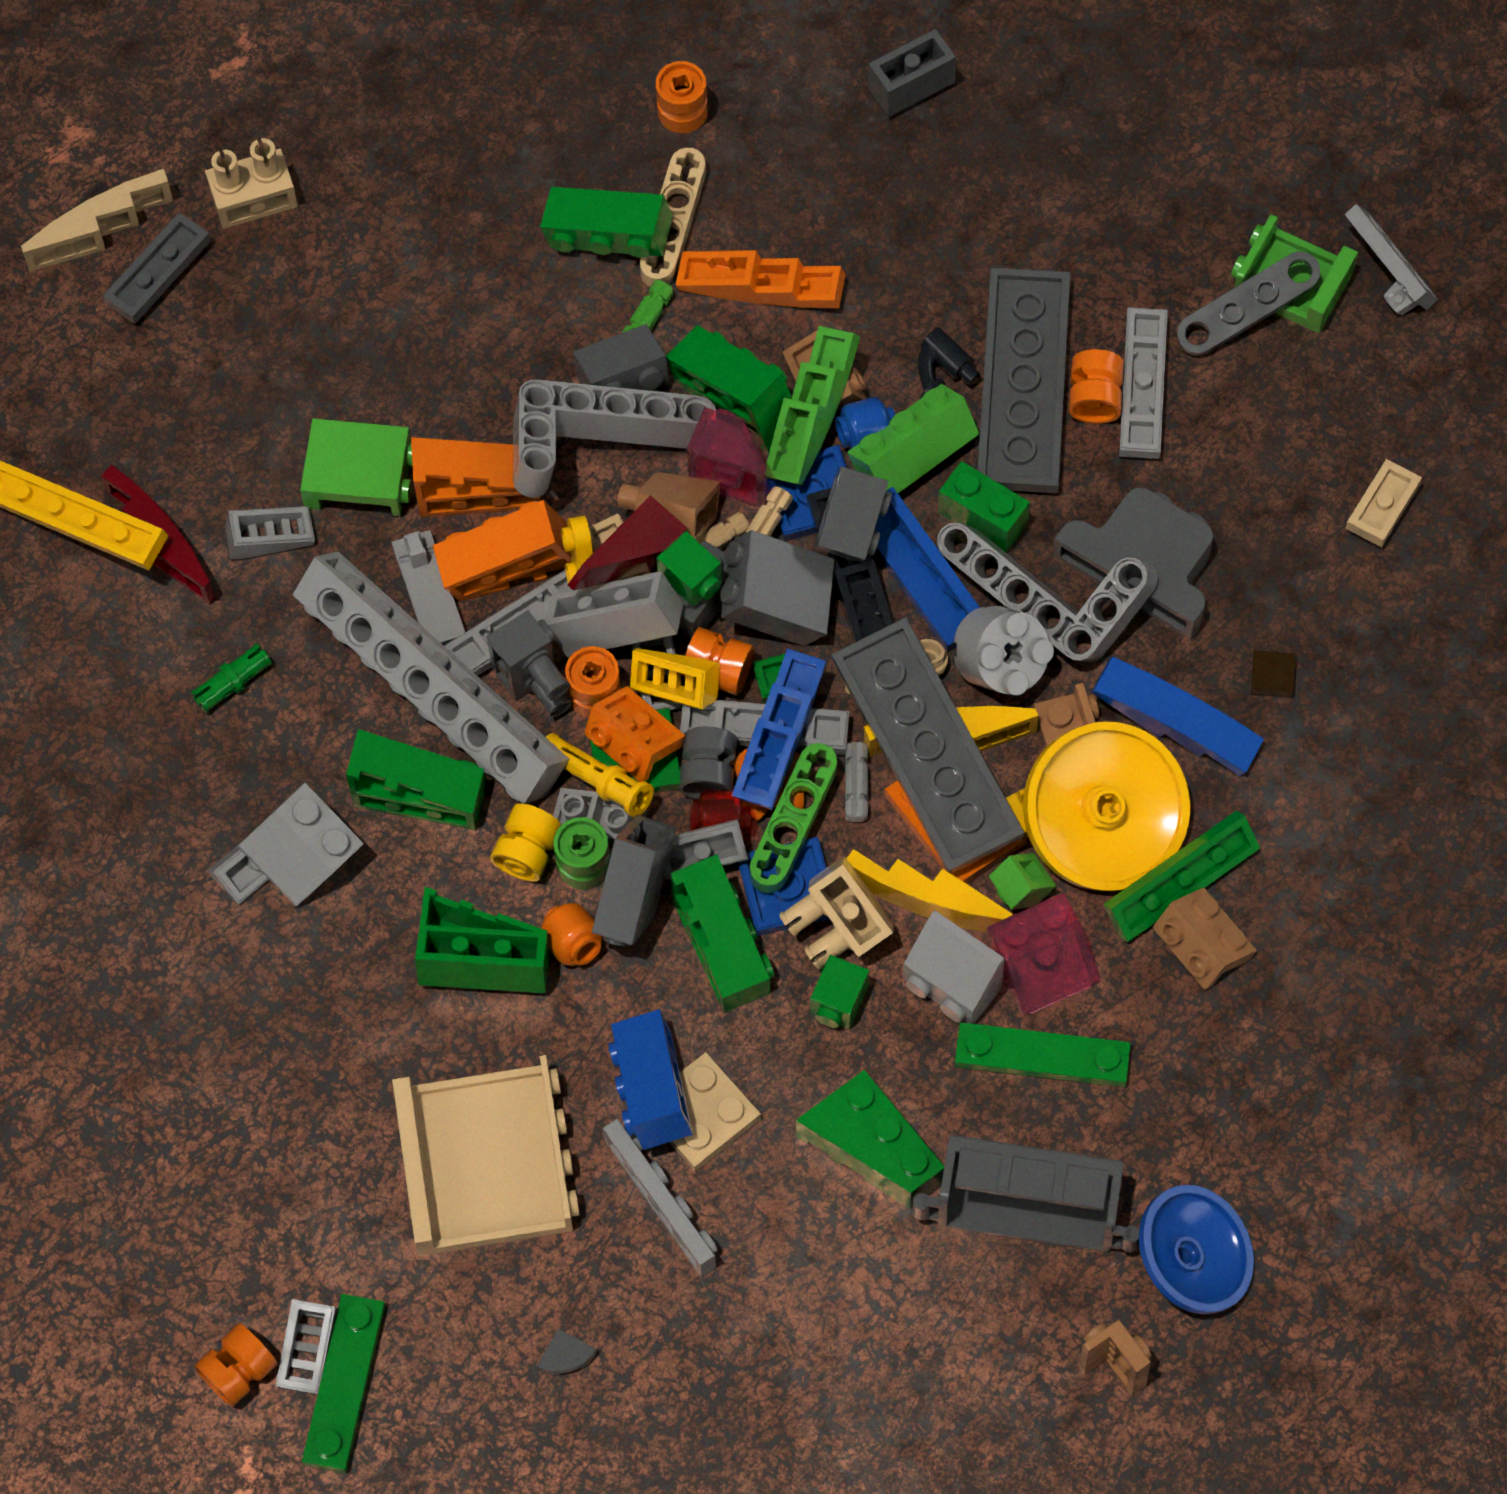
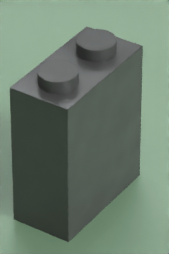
[720,530,834,646]
[592,815,677,946]

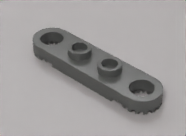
[1177,251,1320,356]

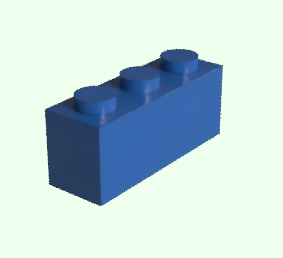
[608,1009,693,1150]

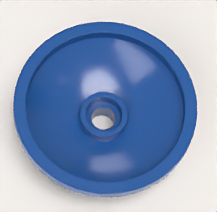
[1139,1185,1254,1314]

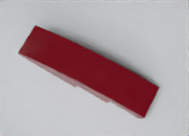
[101,464,215,605]

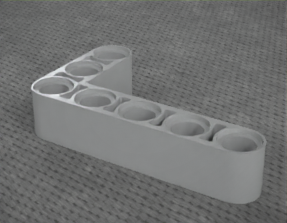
[513,380,716,497]
[937,523,1158,663]

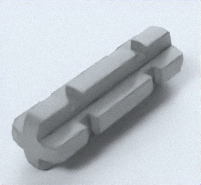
[845,742,868,822]

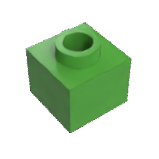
[989,853,1056,910]

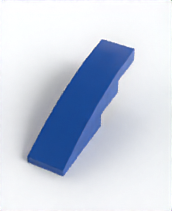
[732,649,827,810]
[1091,657,1264,776]

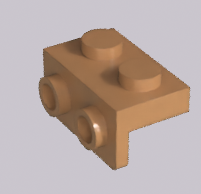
[1153,887,1257,989]
[1079,1320,1152,1397]

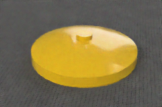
[1023,722,1190,891]

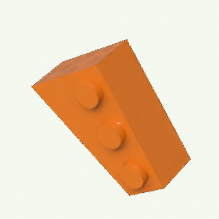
[411,437,541,518]
[432,500,571,602]

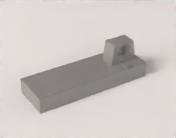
[1344,204,1439,316]
[391,530,465,646]

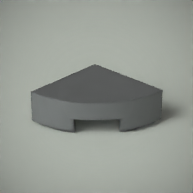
[537,1329,597,1375]

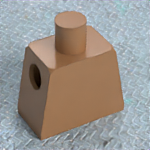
[617,472,721,541]

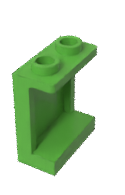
[1231,214,1358,333]
[300,418,413,516]

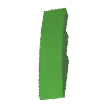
[763,326,861,486]

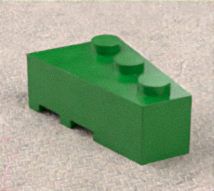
[666,325,792,455]
[346,729,487,830]
[670,854,775,1013]
[415,886,550,993]
[796,1070,944,1209]

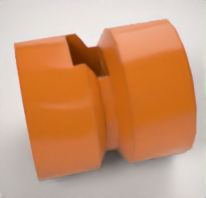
[656,61,708,133]
[1069,349,1124,424]
[682,627,755,696]
[565,646,621,718]
[193,1323,278,1407]

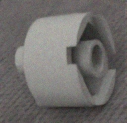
[954,606,1054,696]

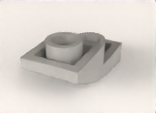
[553,788,648,845]

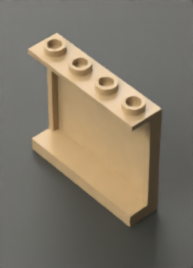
[392,1055,580,1256]

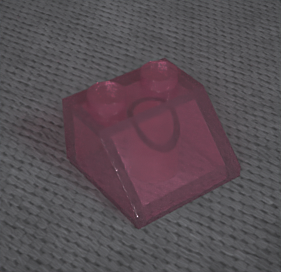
[687,407,768,509]
[986,893,1100,1017]

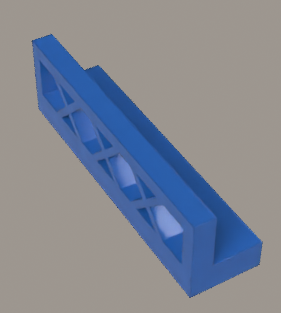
[874,487,980,653]

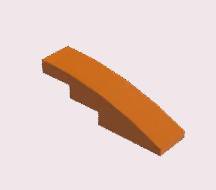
[675,250,846,308]

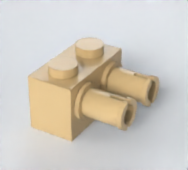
[205,138,298,229]
[779,856,894,970]

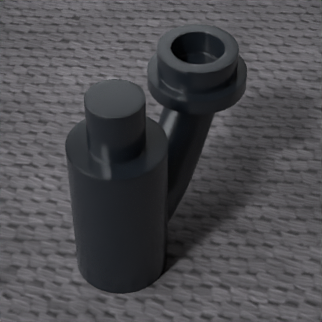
[918,328,981,399]

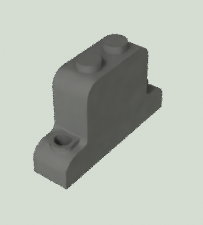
[1053,488,1213,640]

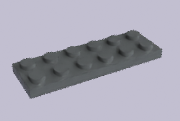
[978,268,1070,493]
[832,617,1024,874]

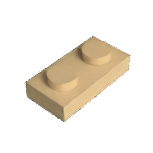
[1346,459,1422,547]

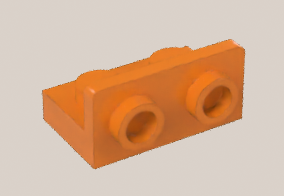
[584,686,686,782]

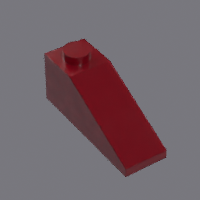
[567,495,687,591]

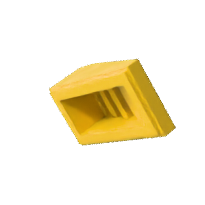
[630,648,720,709]

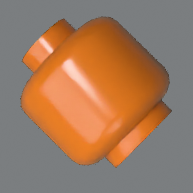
[541,903,603,966]

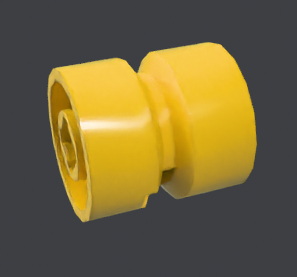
[490,803,562,882]

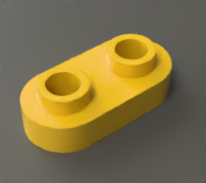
[561,515,595,588]

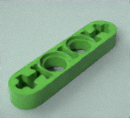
[750,743,837,893]

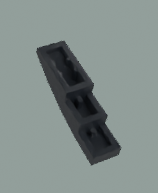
[805,488,893,642]

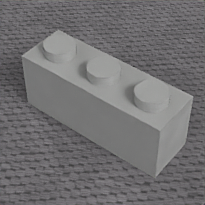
[546,571,684,657]

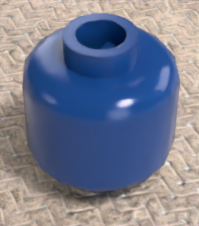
[835,397,895,449]

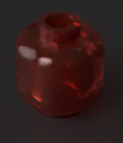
[690,789,751,832]

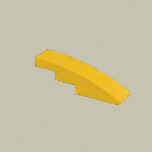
[864,706,1038,757]
[846,849,1013,936]

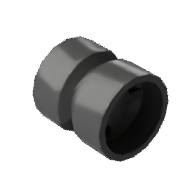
[679,726,738,802]

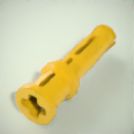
[546,733,654,818]

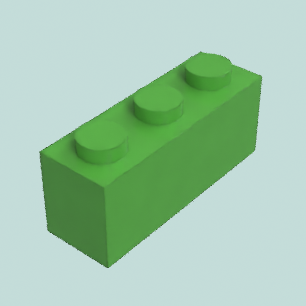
[847,384,979,493]

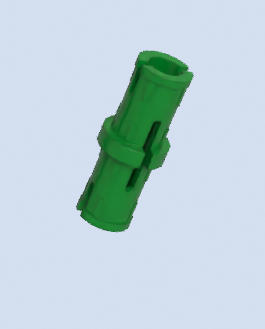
[190,643,272,713]

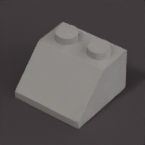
[237,783,364,907]
[903,910,1004,1024]

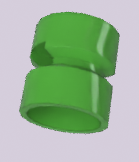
[553,817,610,890]

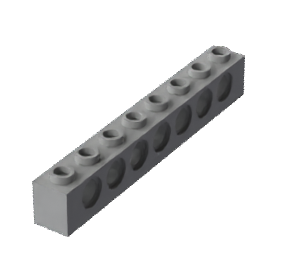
[293,552,570,804]

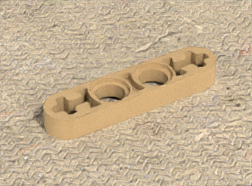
[640,148,706,287]

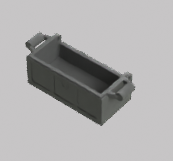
[913,1135,1139,1253]

